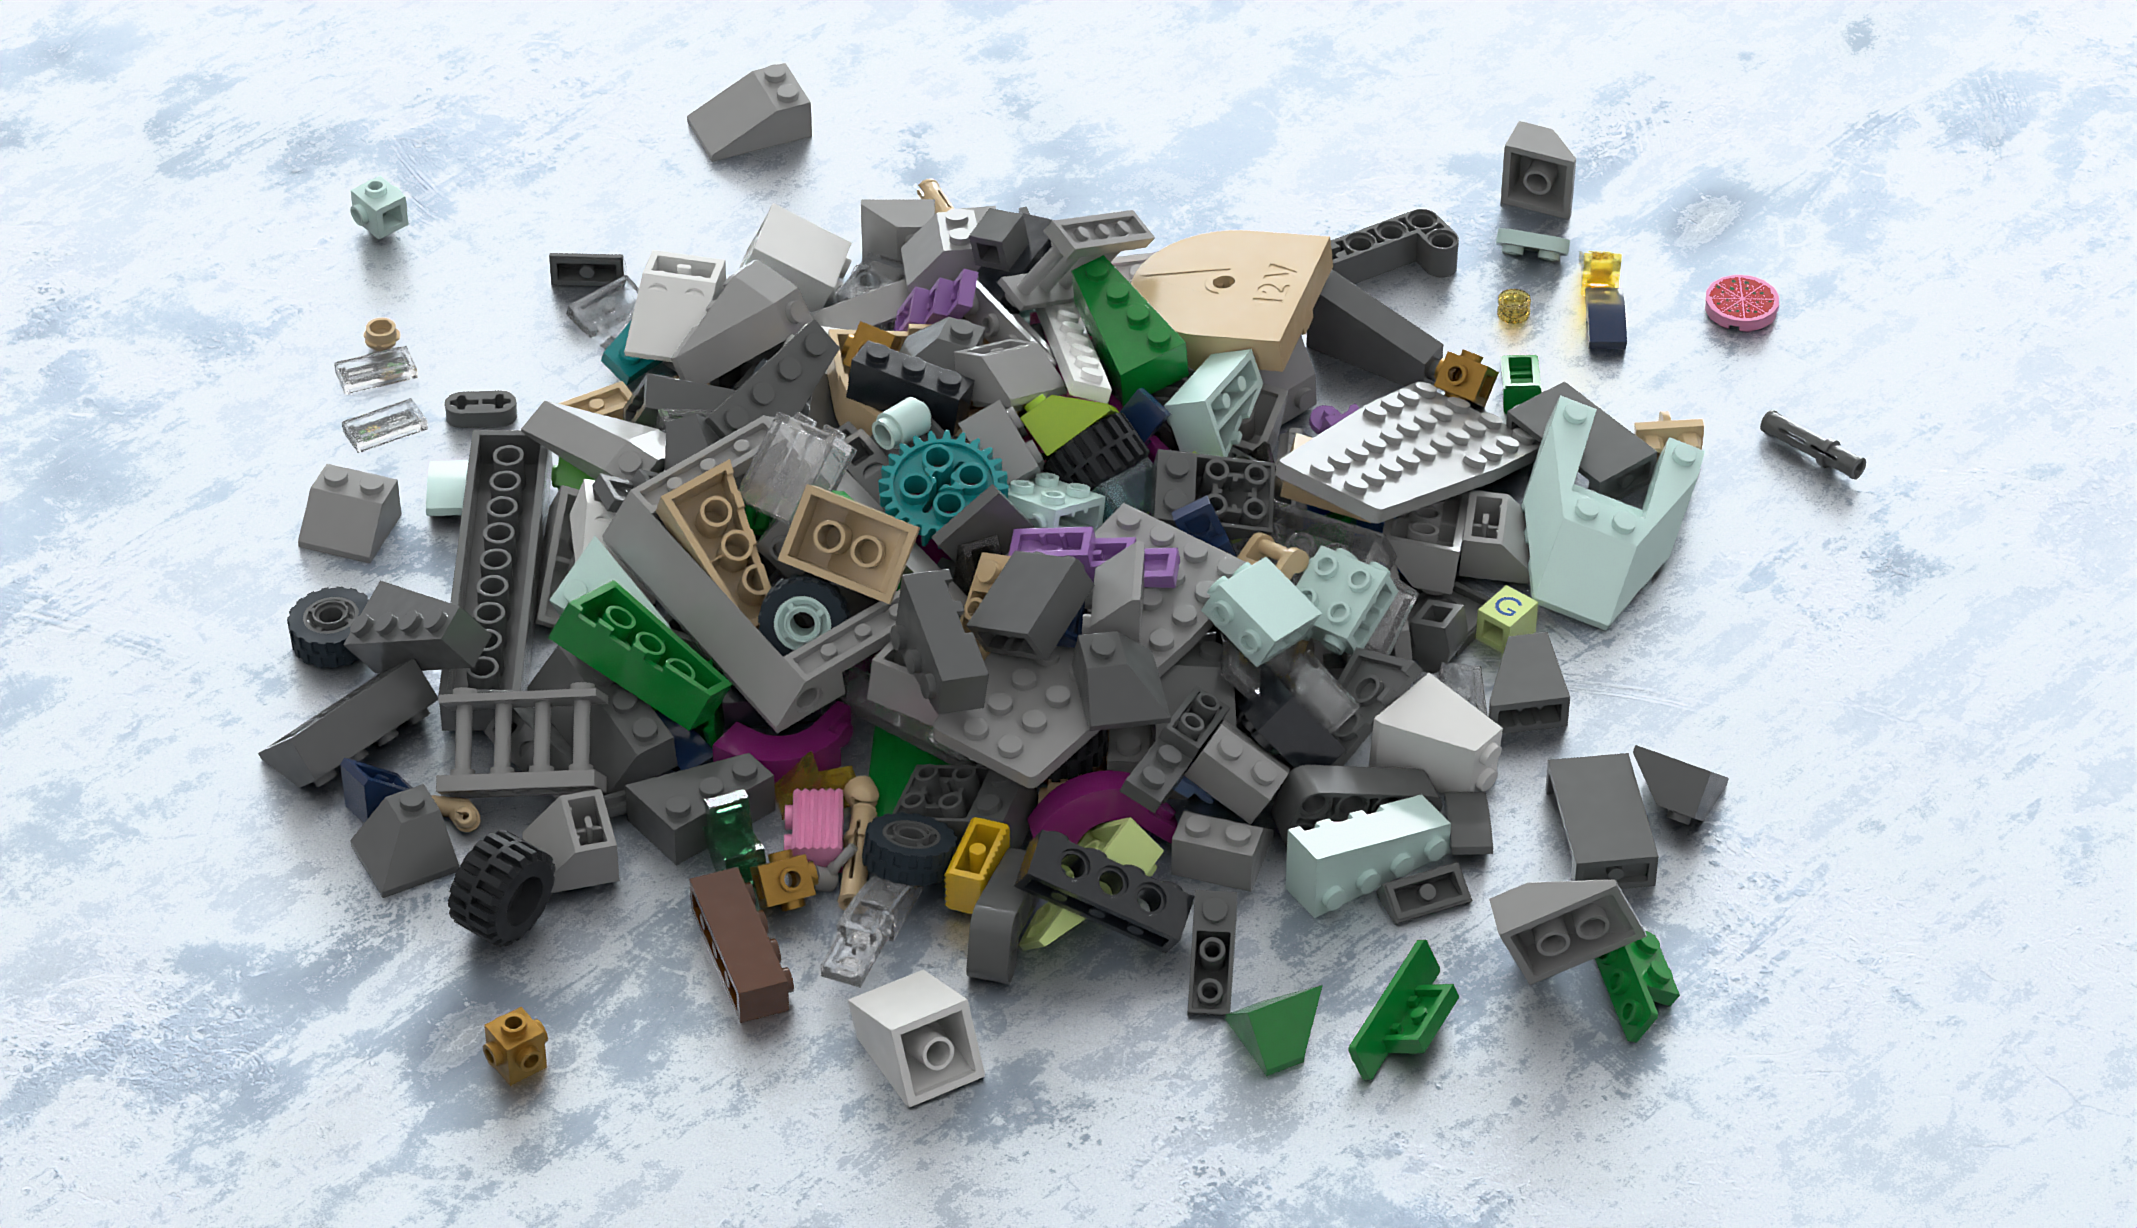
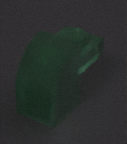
[703,789,766,887]

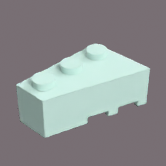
[1164,349,1263,457]
[549,536,672,630]

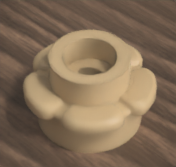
[363,317,401,352]

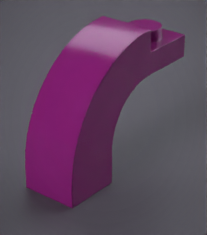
[713,700,853,790]
[1027,770,1178,844]

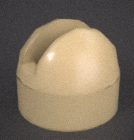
[843,776,879,807]

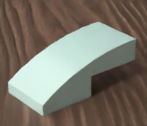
[426,460,468,516]

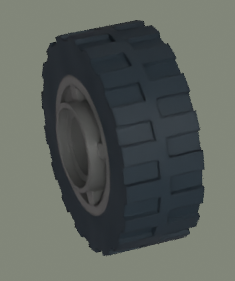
[287,586,369,668]
[862,812,957,886]

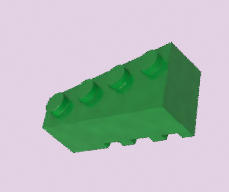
[1071,255,1189,407]
[548,580,732,731]

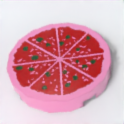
[1705,275,1779,332]

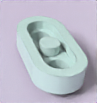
[1496,228,1570,262]

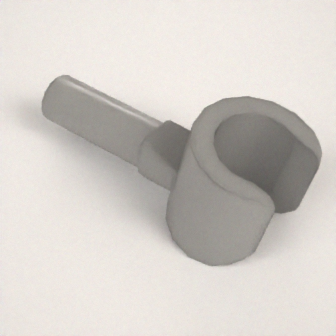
[814,843,858,892]

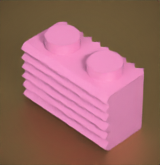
[784,788,844,873]

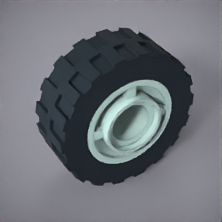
[758,573,850,657]

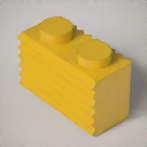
[944,817,1010,914]

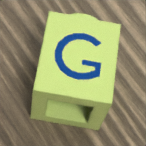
[1476,585,1538,653]

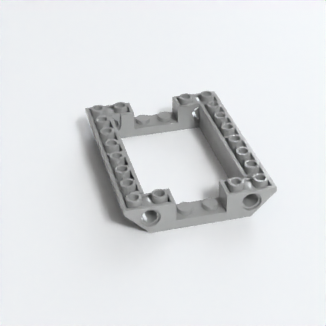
[602,415,967,733]

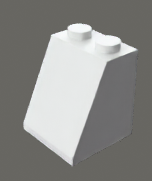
[738,203,852,311]
[1368,673,1503,793]
[848,969,985,1108]

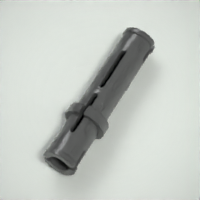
[1760,409,1867,480]

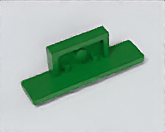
[1595,931,1680,1043]
[1348,939,1459,1080]

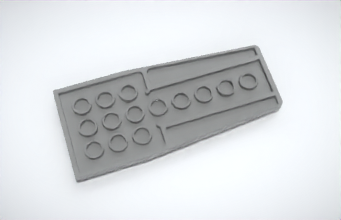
[1275,382,1541,523]
[933,503,1246,788]

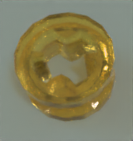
[1497,289,1531,324]

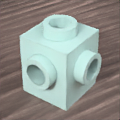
[350,176,409,239]

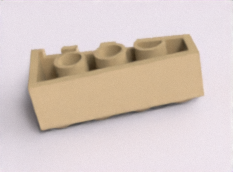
[655,459,771,630]

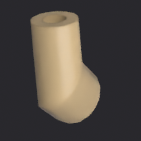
[431,795,481,832]

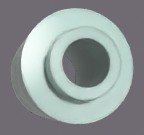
[872,397,931,450]

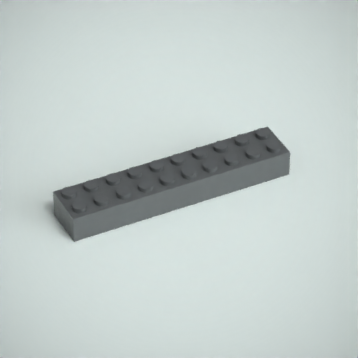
[438,430,553,731]

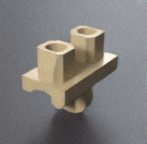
[1634,411,1705,462]

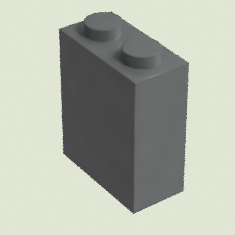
[967,550,1095,661]

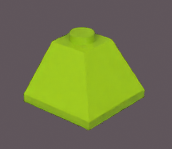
[1020,394,1119,457]

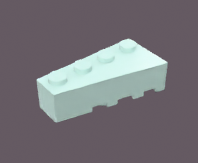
[1285,794,1451,918]

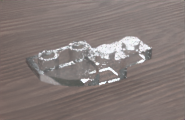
[821,875,924,988]

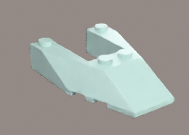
[1521,395,1705,631]

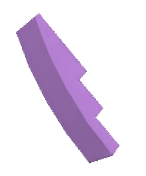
[893,269,979,331]
[1008,527,1181,588]

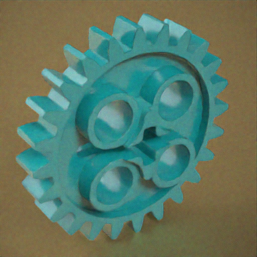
[878,430,1009,549]

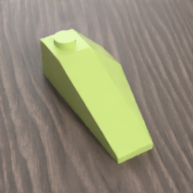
[1018,817,1164,950]

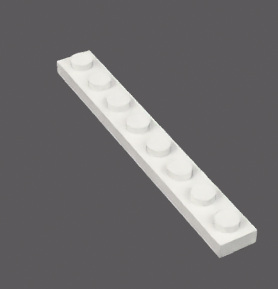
[1035,302,1112,404]

